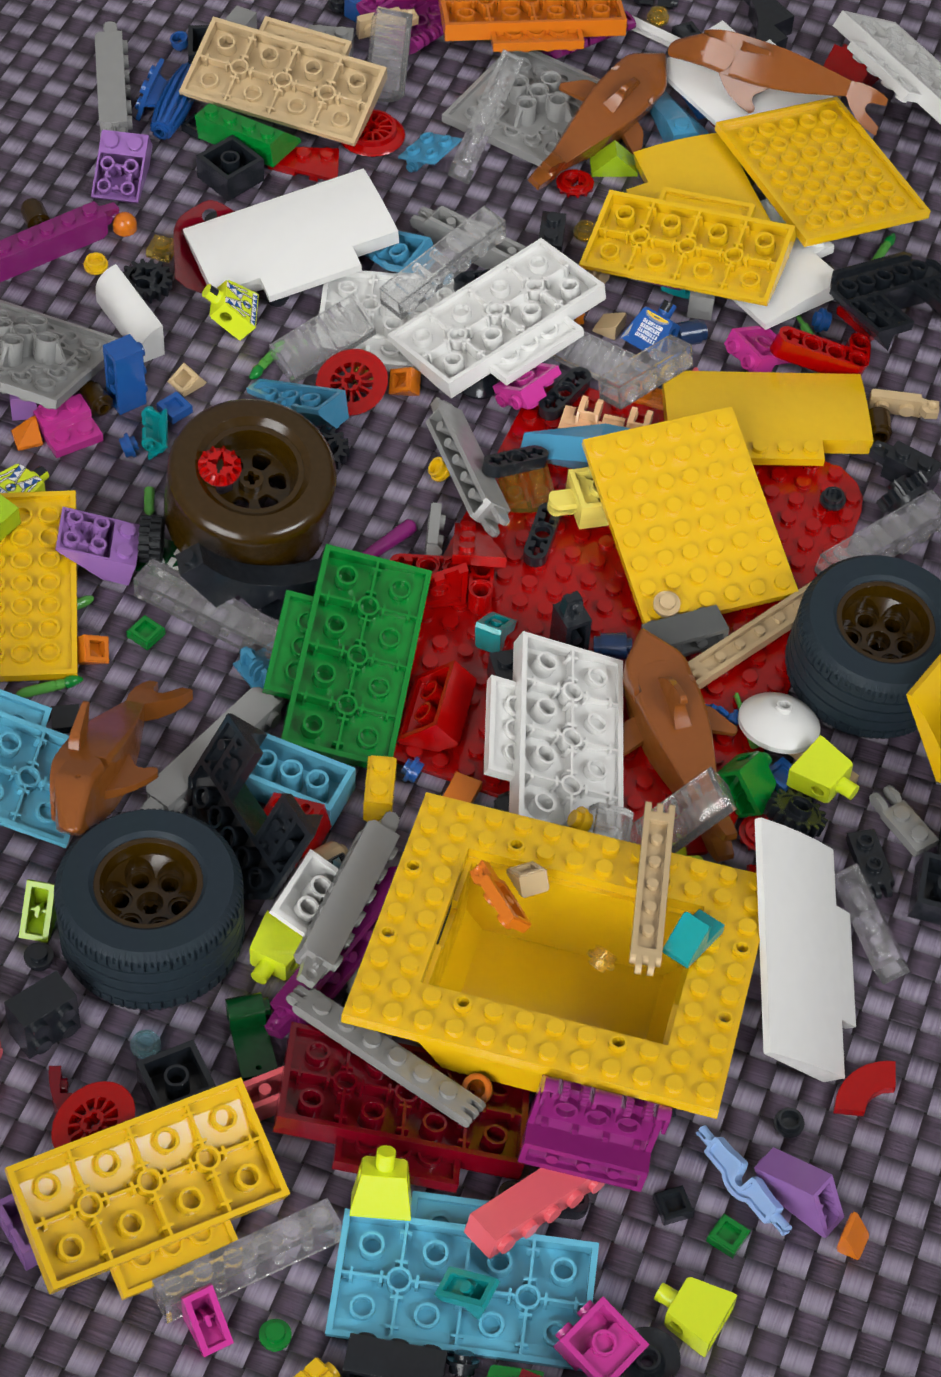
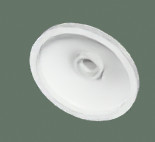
[738,692,820,754]

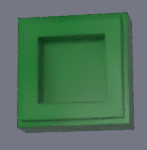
[126,615,166,651]
[706,1214,751,1259]

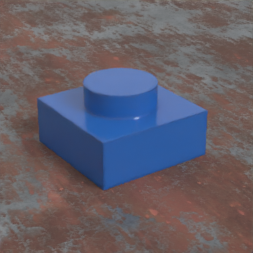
[156,391,193,424]
[769,757,792,792]

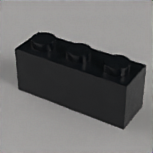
[342,1332,448,1377]

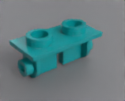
[141,406,168,460]

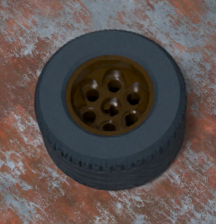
[785,555,941,739]
[54,808,245,1010]

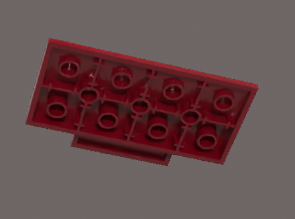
[273,1022,529,1193]

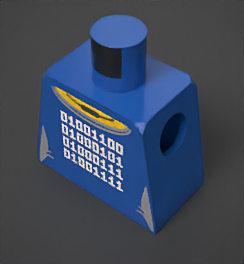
[620,299,680,364]

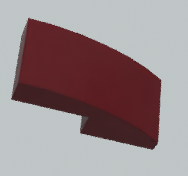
[49,1066,80,1123]

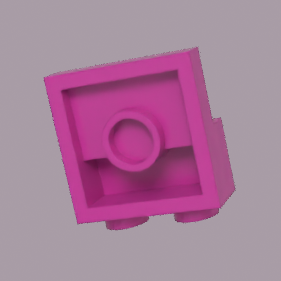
[724,326,790,372]
[492,363,562,410]
[33,394,103,459]
[553,1296,650,1377]

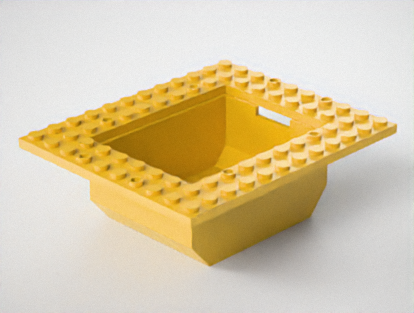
[341,792,760,1119]

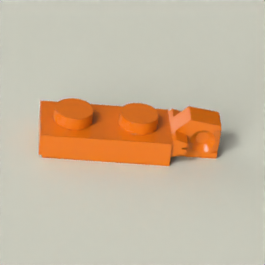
[470,860,532,933]

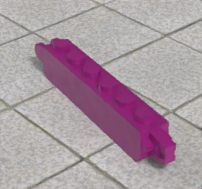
[0,201,120,283]
[264,866,397,1039]

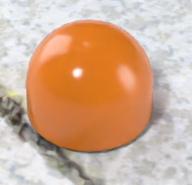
[113,212,137,237]
[462,1073,493,1103]

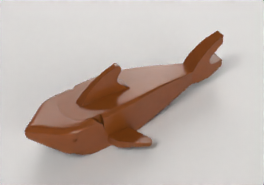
[668,29,888,136]
[527,53,667,190]
[623,628,738,862]
[50,680,193,836]

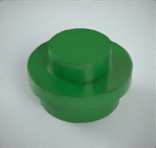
[259,1319,292,1352]

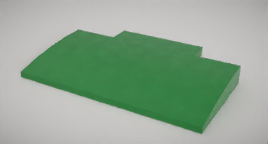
[262,544,432,768]

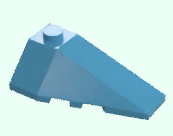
[650,91,709,143]
[365,231,440,275]
[246,378,349,430]
[521,423,631,469]

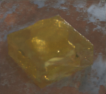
[146,234,174,263]

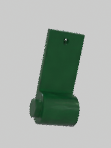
[225,992,278,1082]

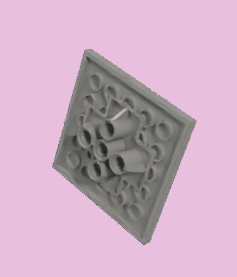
[442,50,600,175]
[0,300,118,410]

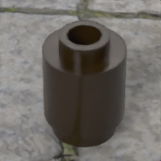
[21,198,50,228]
[78,380,113,417]
[869,407,892,443]

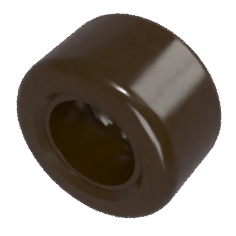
[164,399,337,566]

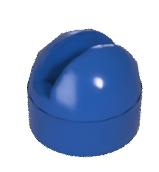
[170,31,188,52]

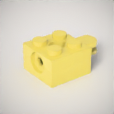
[547,467,609,529]

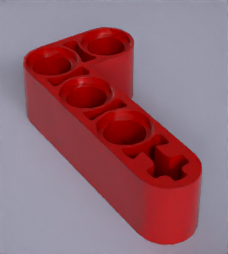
[770,326,871,376]
[390,553,494,615]

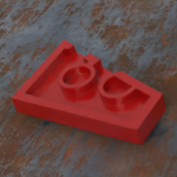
[452,521,507,568]

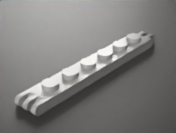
[286,985,486,1128]

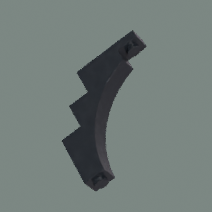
[744,0,795,49]
[176,542,322,611]

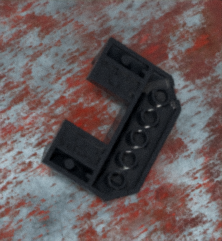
[829,252,941,351]
[188,713,323,900]

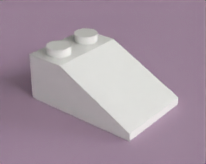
[269,849,338,937]

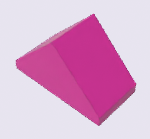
[181,1283,234,1357]

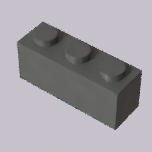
[641,605,729,657]

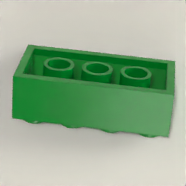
[195,103,301,167]

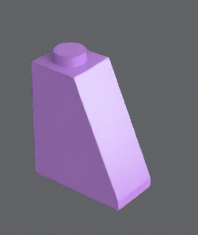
[754,1147,844,1238]

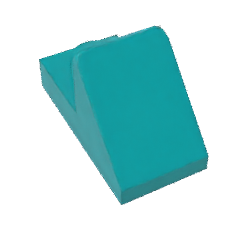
[475,612,517,653]
[662,909,725,968]
[434,1266,500,1319]

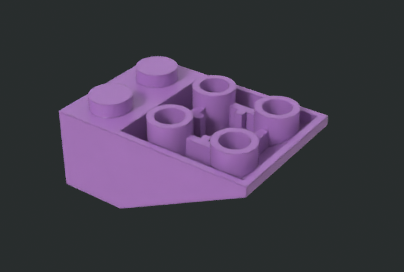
[91,130,153,204]
[55,507,140,586]

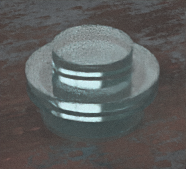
[130,1030,161,1059]

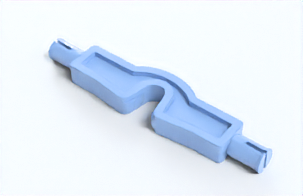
[696,1125,792,1236]

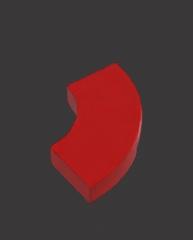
[833,1061,896,1117]

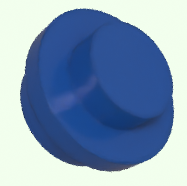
[812,308,832,332]
[119,433,140,458]
[400,756,425,784]

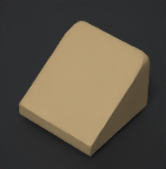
[593,312,627,340]
[167,363,207,397]
[506,861,549,898]

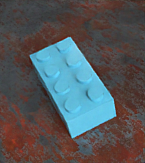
[245,733,356,830]

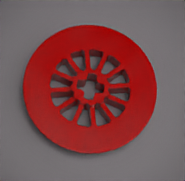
[341,109,405,157]
[316,349,388,416]
[51,1081,135,1148]

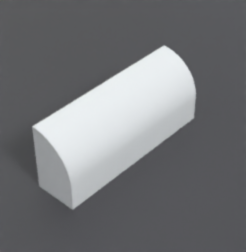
[96,264,165,362]

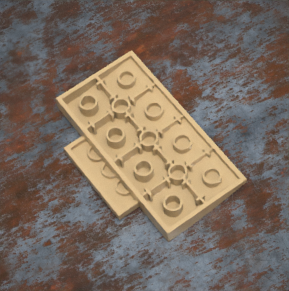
[179,16,388,147]

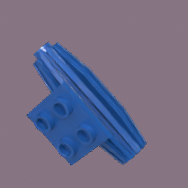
[135,58,195,140]

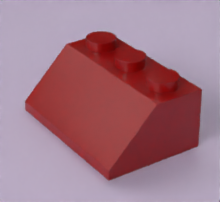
[397,660,477,752]

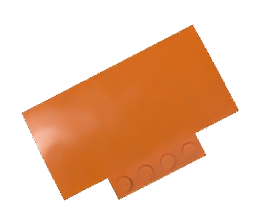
[438,0,627,53]

